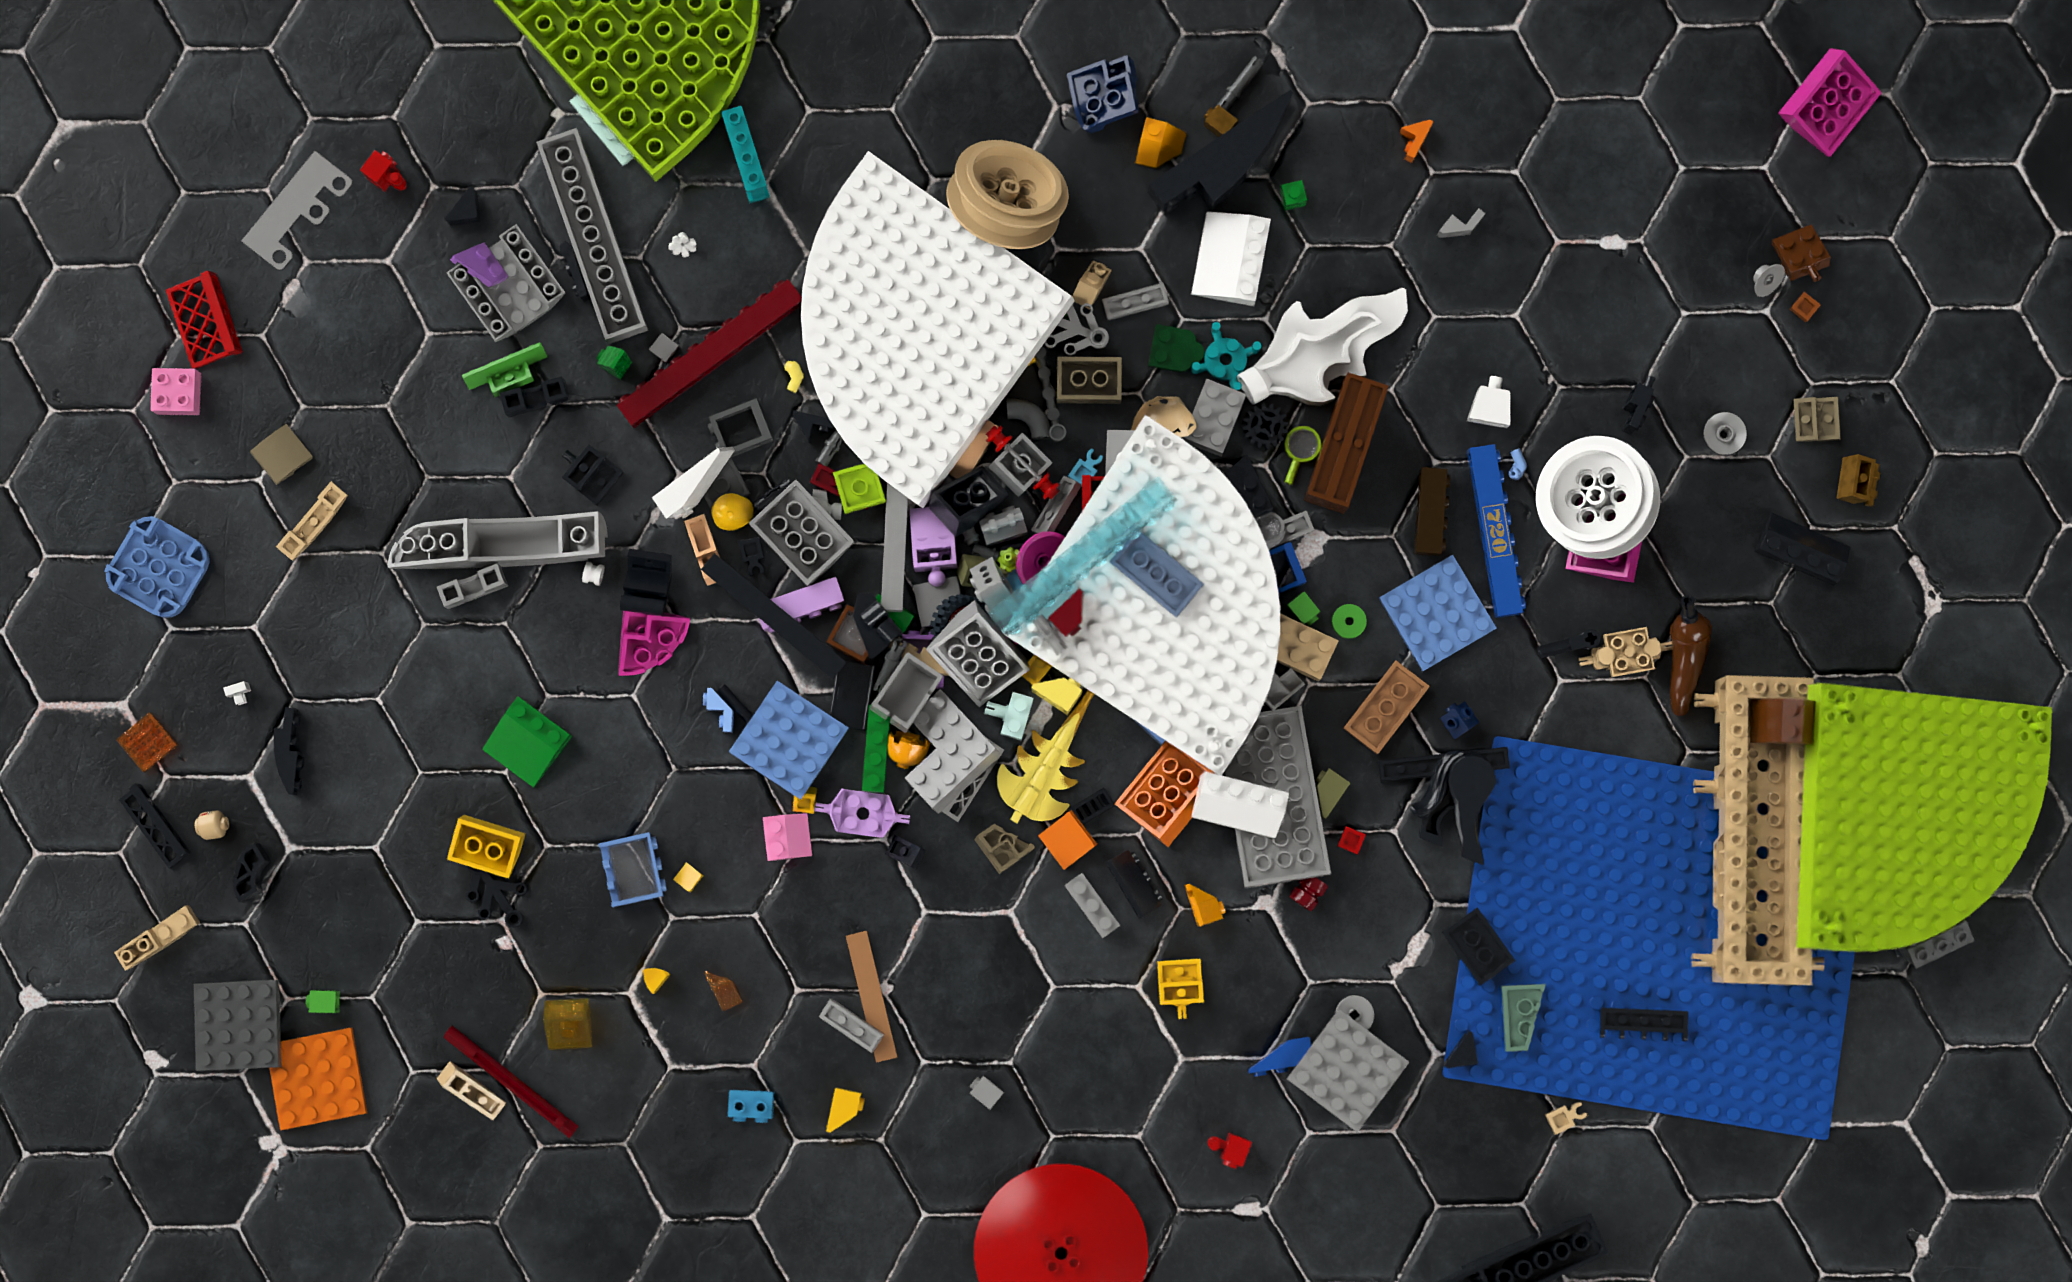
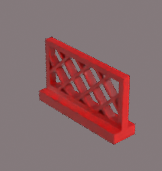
[166,271,243,369]

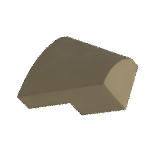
[974,824,1035,874]

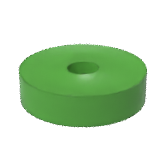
[1332,604,1367,639]

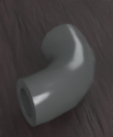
[1006,398,1051,440]

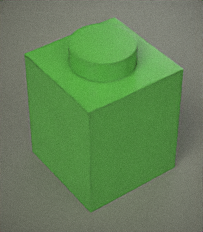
[1286,591,1320,626]
[306,990,340,1013]

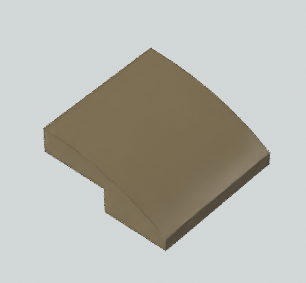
[1794,397,1841,442]
[250,424,313,485]

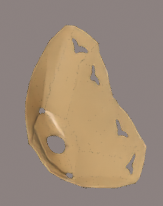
[1131,396,1197,438]

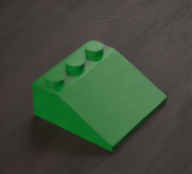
[482,696,573,788]

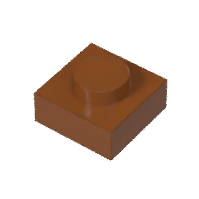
[1790,292,1820,322]

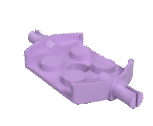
[815,789,910,838]

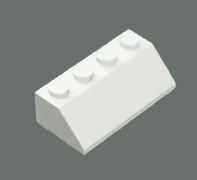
[1191,772,1289,838]

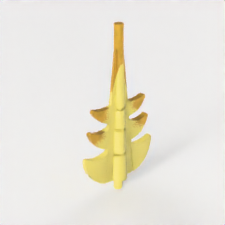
[997,689,1094,824]

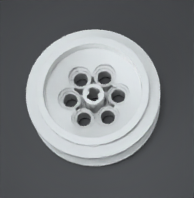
[1536,436,1660,559]

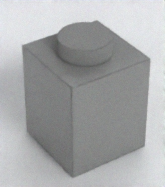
[969,1076,1004,1109]

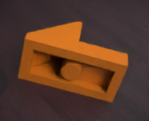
[1399,120,1434,163]

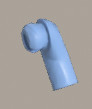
[1508,448,1527,480]

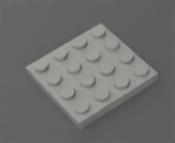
[1287,1009,1409,1132]

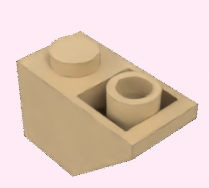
[1072,260,1112,309]

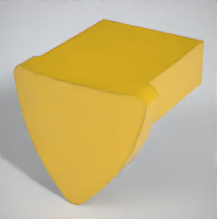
[643,968,670,994]

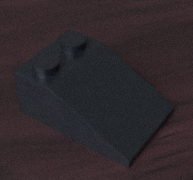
[929,466,1009,537]

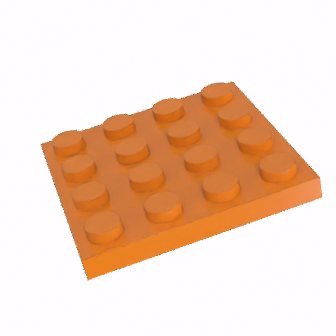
[269,1028,367,1130]

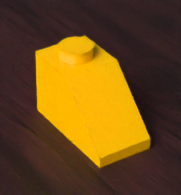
[826,1088,865,1132]

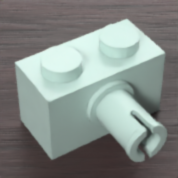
[984,692,1033,741]

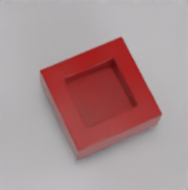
[1337,826,1366,854]

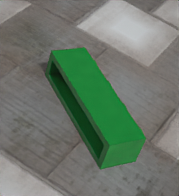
[862,705,891,794]

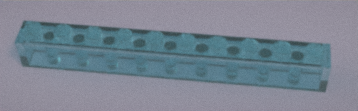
[988,477,1178,636]

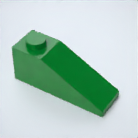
[597,346,632,380]

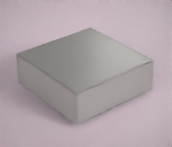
[649,333,679,363]

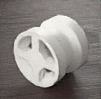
[582,561,605,586]

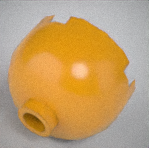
[887,731,930,769]

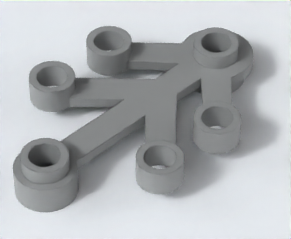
[1044,303,1109,356]

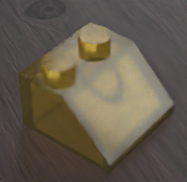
[543,998,592,1050]

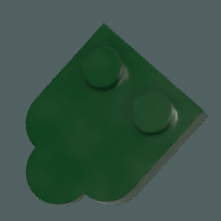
[1148,324,1205,373]

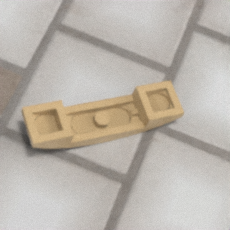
[276,481,348,561]

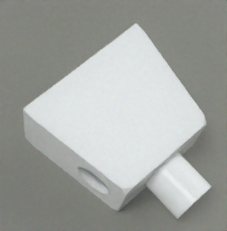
[1467,376,1510,428]

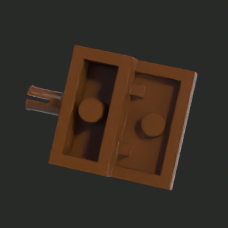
[1772,224,1830,282]

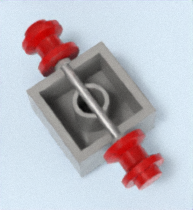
[985,425,1060,500]

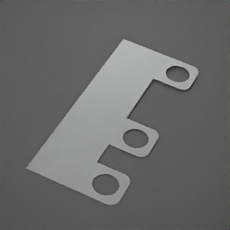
[241,151,352,270]

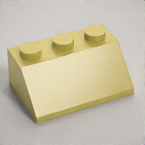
[1031,678,1082,715]

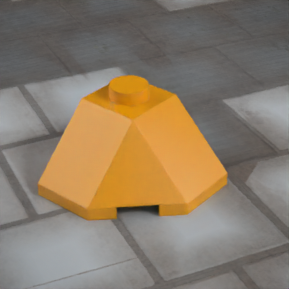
[1135,117,1186,169]
[1184,884,1225,926]

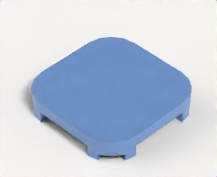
[104,516,210,618]

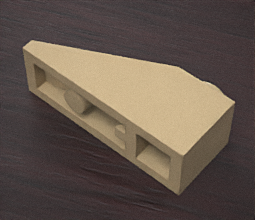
[437,1061,506,1120]

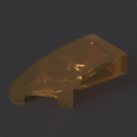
[704,972,743,1012]

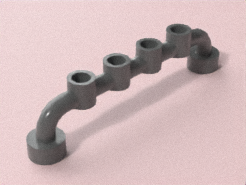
[1034,345,1066,442]

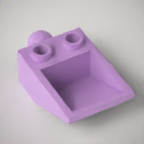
[910,507,958,587]

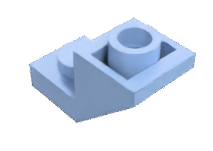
[703,688,734,733]

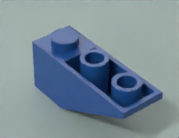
[1248,1037,1311,1077]

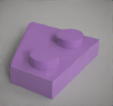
[450,242,508,287]

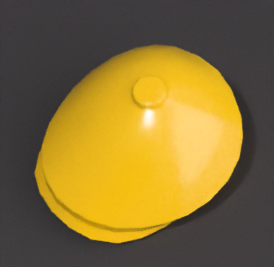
[711,493,754,531]

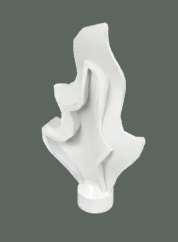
[1237,288,1408,406]

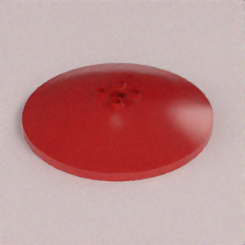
[974,1164,1148,1282]

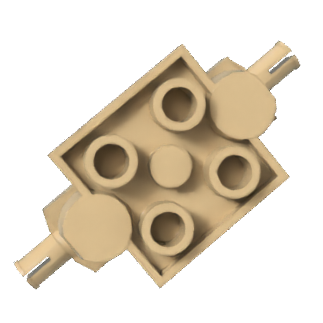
[1578,627,1672,677]

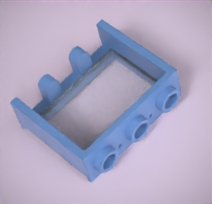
[598,832,667,908]

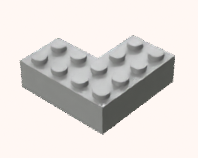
[905,689,1002,814]

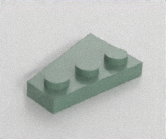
[1501,984,1546,1052]

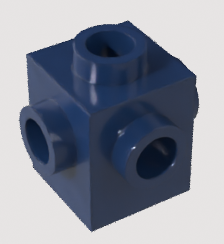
[1440,701,1479,739]

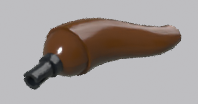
[1670,595,1712,716]

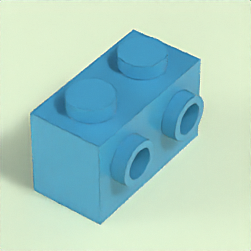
[728,1090,774,1123]

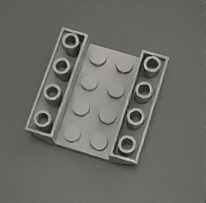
[447,224,565,342]

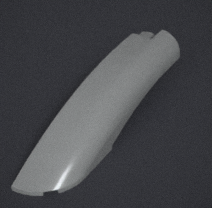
[388,511,608,569]

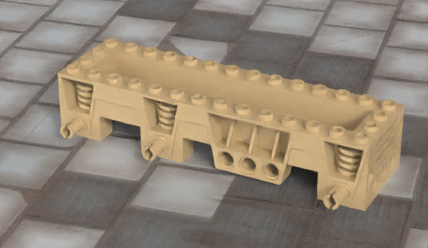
[1691,675,1824,985]

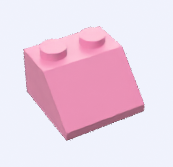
[763,813,812,861]

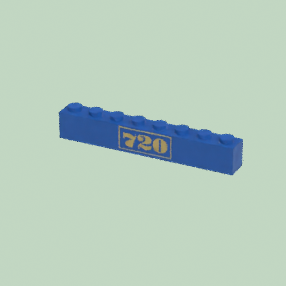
[1467,444,1526,618]

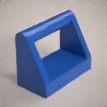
[1269,542,1307,594]

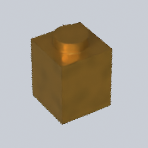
[1204,105,1238,137]

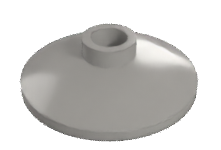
[1704,412,1747,455]

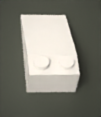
[652,447,735,519]

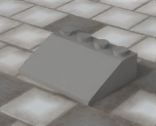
[749,480,854,587]
[926,600,1030,707]

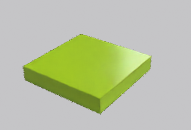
[833,464,886,514]

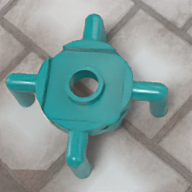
[1191,322,1261,391]

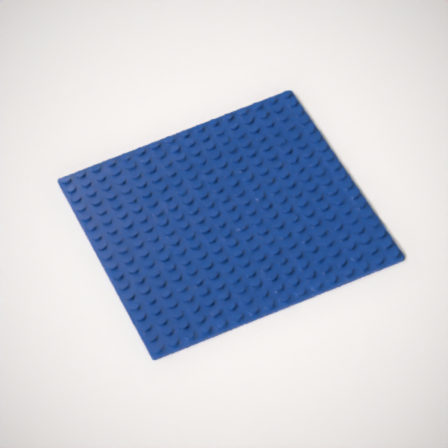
[1442,736,1855,1140]

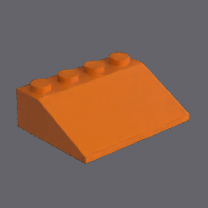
[1115,741,1216,847]

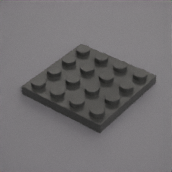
[194,980,281,1071]

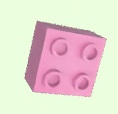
[151,368,201,415]

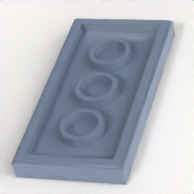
[1110,529,1204,618]

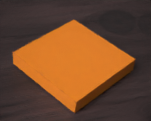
[1038,810,1097,870]

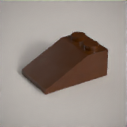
[1750,698,1815,745]

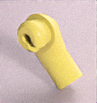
[785,361,803,393]

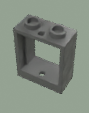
[707,398,773,457]

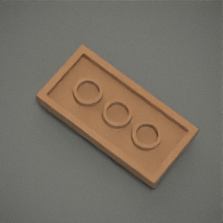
[1343,660,1430,754]

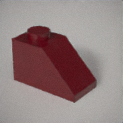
[1048,588,1084,637]

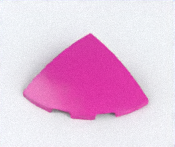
[618,611,690,676]

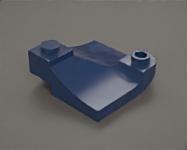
[1067,55,1139,133]

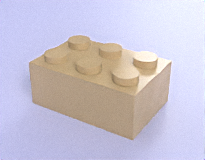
[1277,614,1338,682]

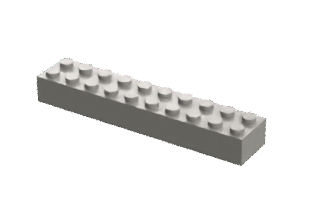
[536,128,648,344]

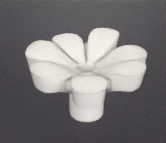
[669,232,696,257]

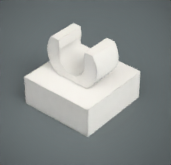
[223,681,251,705]

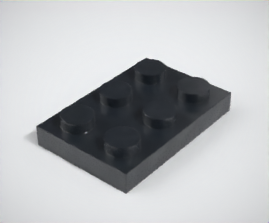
[1441,907,1515,986]

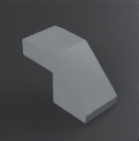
[1437,209,1485,238]

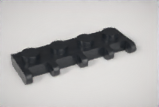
[1599,1007,1688,1042]

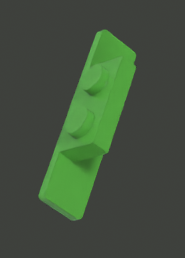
[462,342,547,397]

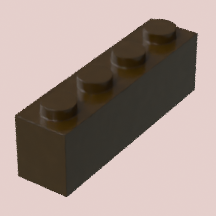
[1414,467,1451,556]

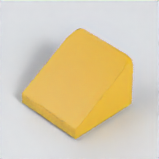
[793,787,817,814]
[673,862,704,893]

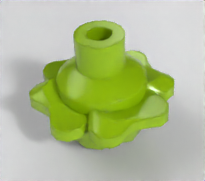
[997,547,1019,573]

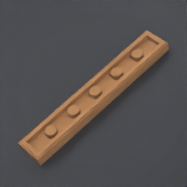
[846,931,897,1063]

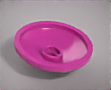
[1017,531,1065,591]

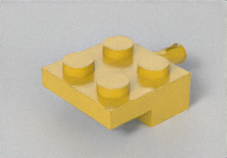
[1157,959,1204,1019]

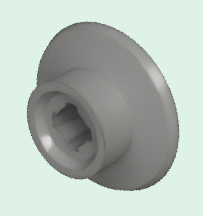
[1753,264,1785,297]
[1335,995,1374,1030]

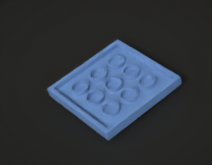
[1378,555,1496,672]
[729,681,849,800]

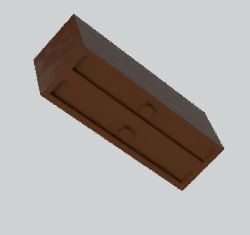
[1303,372,1389,514]

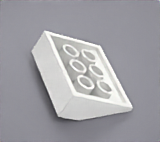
[1191,212,1271,306]

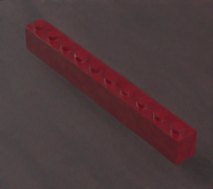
[616,279,802,428]

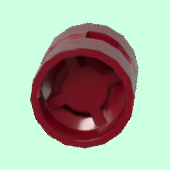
[1289,877,1328,912]

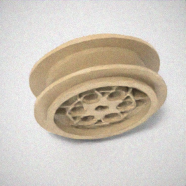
[946,140,1069,249]

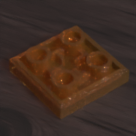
[116,712,178,773]

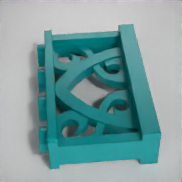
[722,106,770,203]

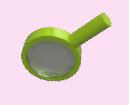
[1284,426,1321,485]

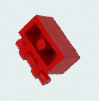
[360,150,407,192]
[1207,1132,1252,1169]

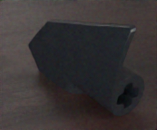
[853,593,903,659]

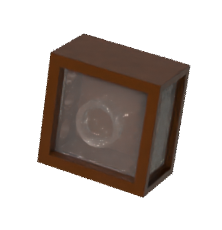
[826,605,869,665]

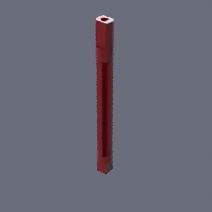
[443,1025,579,1138]

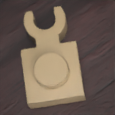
[1545,1102,1587,1135]

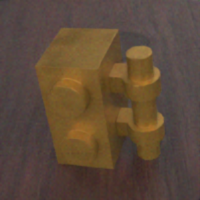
[1836,454,1880,506]

